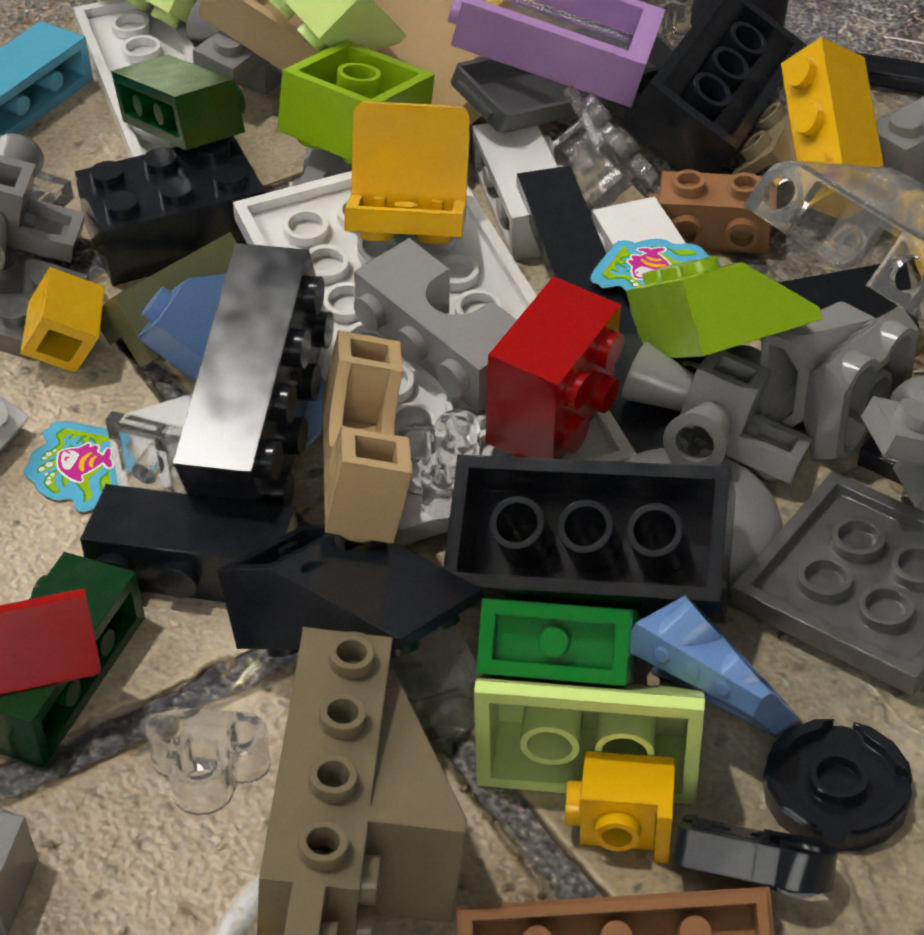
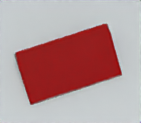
[0,588,101,696]

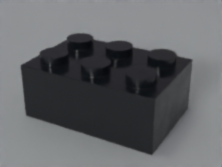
[74,136,266,286]

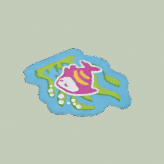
[590,238,721,290]
[24,421,129,512]

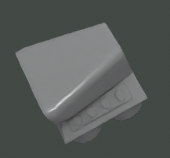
[756,302,920,460]

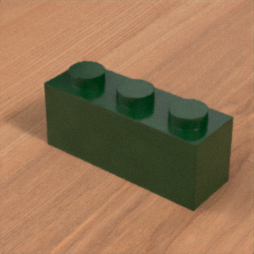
[111,55,246,151]
[0,552,145,768]

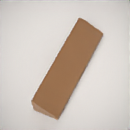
[456,887,775,935]

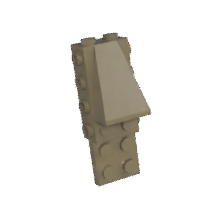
[257,627,467,935]

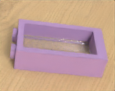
[448,0,666,108]

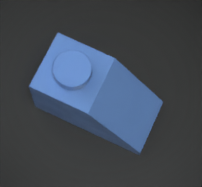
[137,274,226,381]

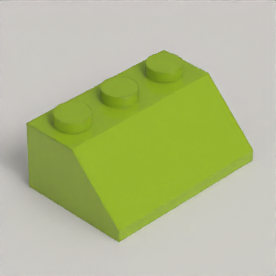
[626,255,823,358]

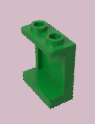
[476,598,640,686]

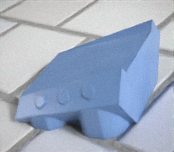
[630,595,803,738]

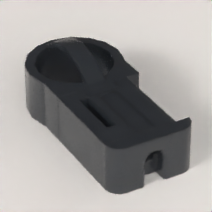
[672,814,838,898]

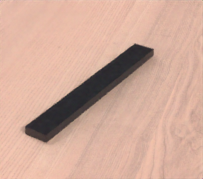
[516,165,673,454]

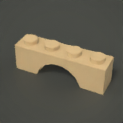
[322,330,412,544]

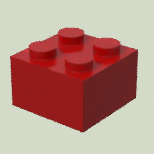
[485,276,624,459]

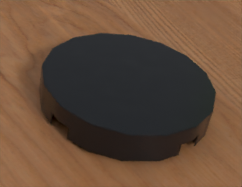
[763,719,913,851]

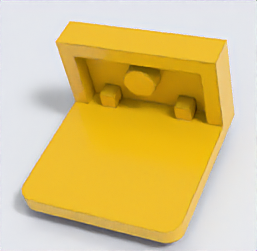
[344,101,470,244]

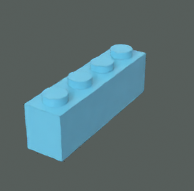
[0,21,93,136]

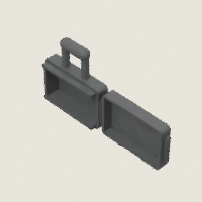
[451,33,675,133]

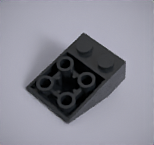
[217,524,484,658]

